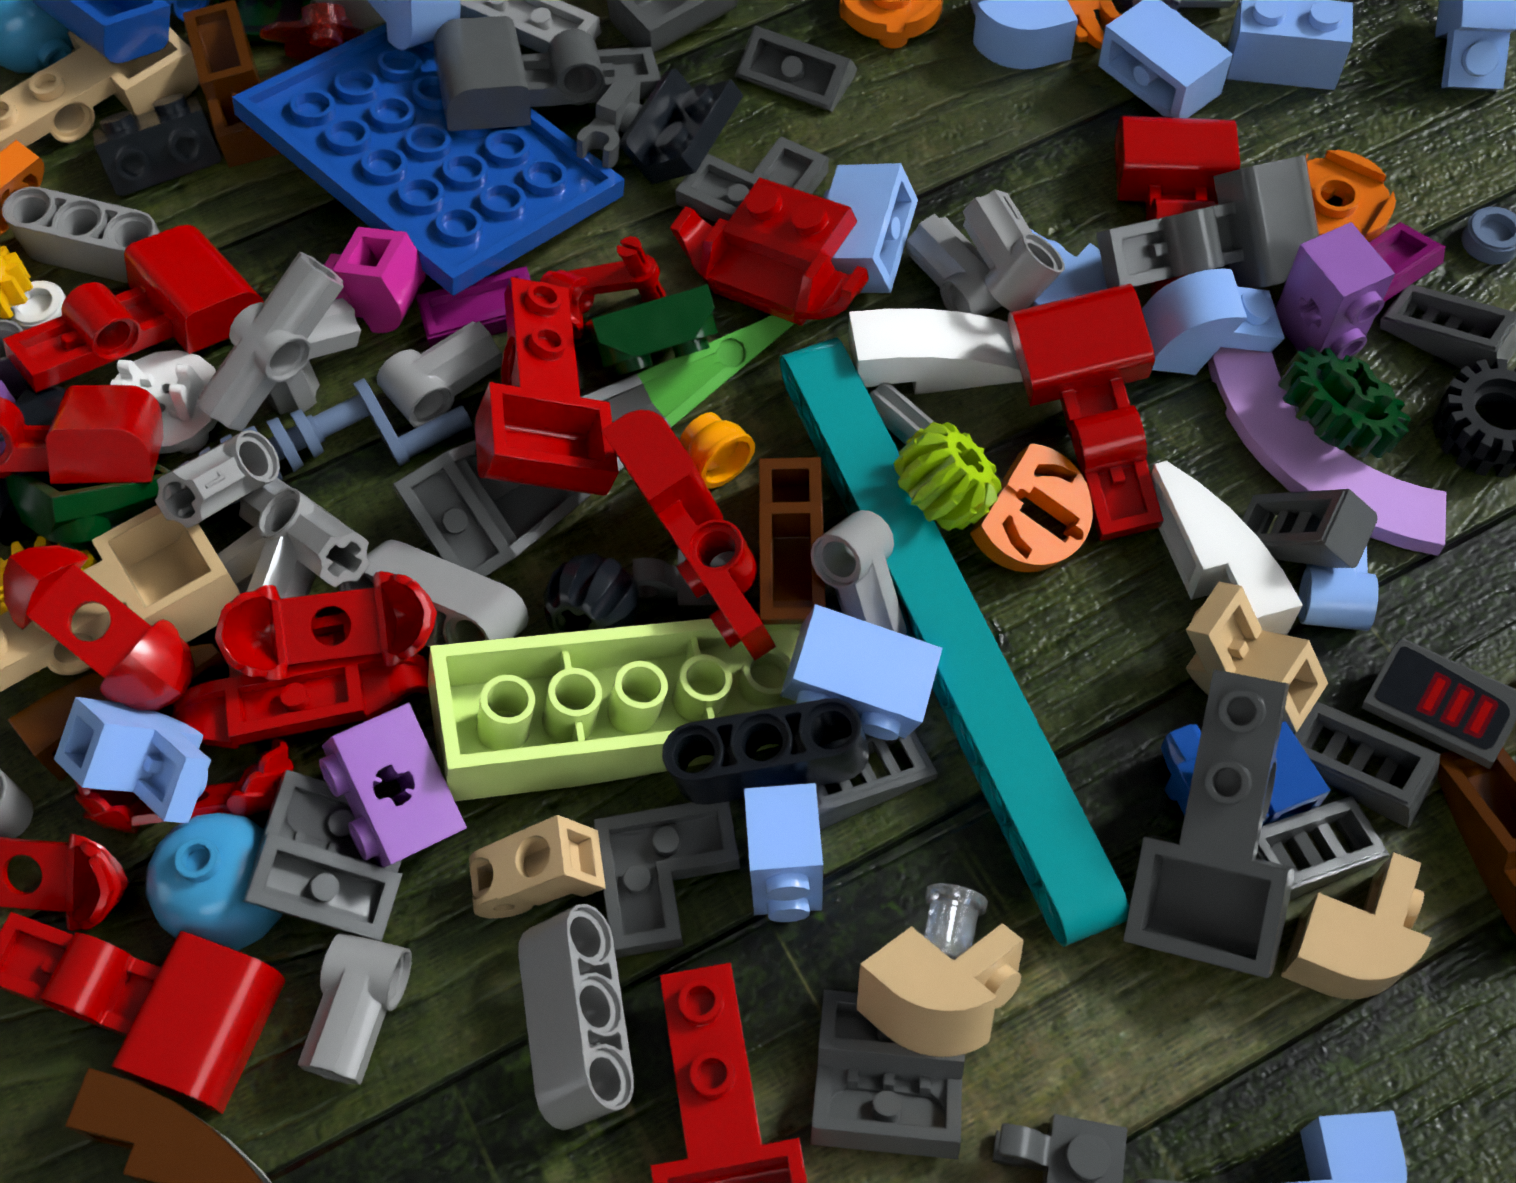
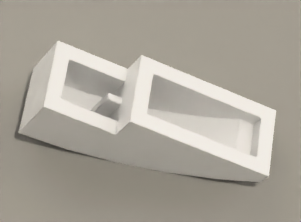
[848,309,1023,395]
[1151,461,1303,635]

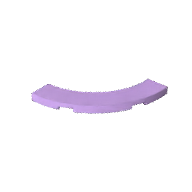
[1208,347,1446,556]

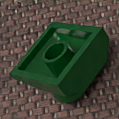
[584,284,718,375]
[6,464,171,551]

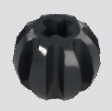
[543,553,640,633]

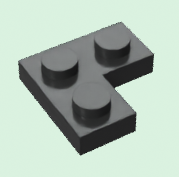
[675,136,829,222]
[594,801,740,958]

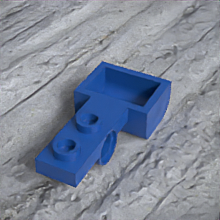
[32,0,210,63]

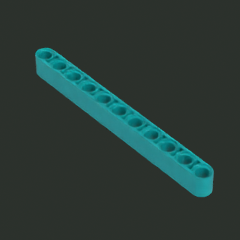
[779,337,1130,947]

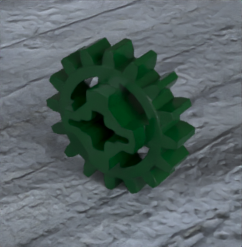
[1278,346,1411,458]

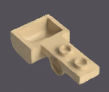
[0,27,199,152]
[0,505,240,692]

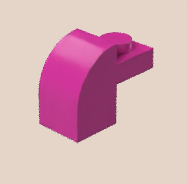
[324,227,426,333]

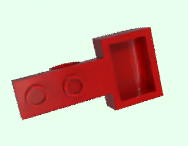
[1115,116,1240,297]
[3,225,264,393]
[475,277,619,496]
[1007,283,1164,542]
[0,385,164,484]
[601,410,776,661]
[0,912,286,1114]
[650,962,807,1183]

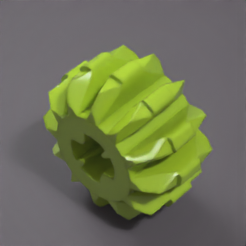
[893,422,1002,531]

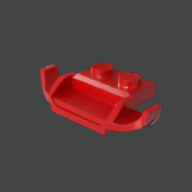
[670,177,869,326]
[170,612,429,749]

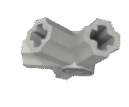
[197,252,361,432]
[217,478,370,599]

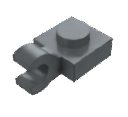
[577,73,643,169]
[633,550,735,617]
[992,1114,1127,1183]

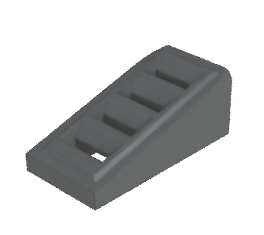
[1380,284,1516,369]
[1242,489,1378,568]
[1293,701,1440,828]
[816,731,938,830]
[1256,796,1389,901]

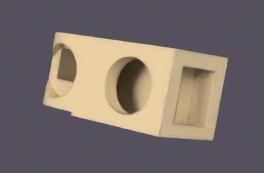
[469,815,606,918]

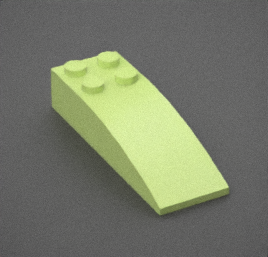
[428,613,802,801]

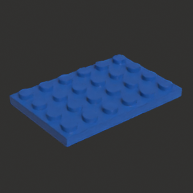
[232,23,625,296]

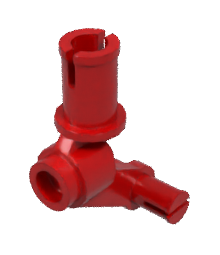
[539,236,666,340]

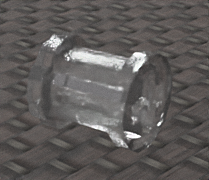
[924,883,988,960]

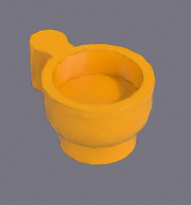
[680,412,755,489]

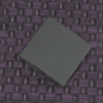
[243,770,403,942]
[811,989,965,1160]

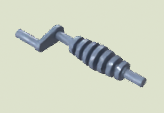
[111,378,473,528]

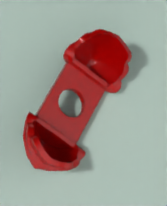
[3,545,195,711]
[215,571,437,680]
[74,738,294,834]
[0,834,129,931]

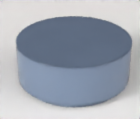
[1461,207,1516,265]

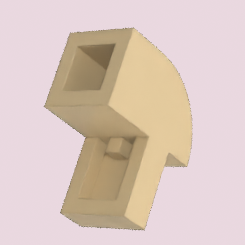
[1186,581,1328,733]
[1281,852,1431,999]
[856,923,1024,1057]

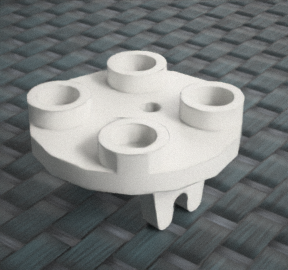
[110,350,217,454]

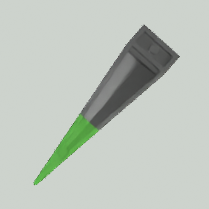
[392,315,795,577]

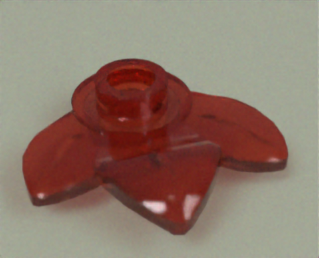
[259,3,366,61]

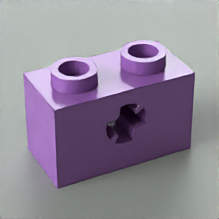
[1275,222,1395,360]
[319,703,467,868]

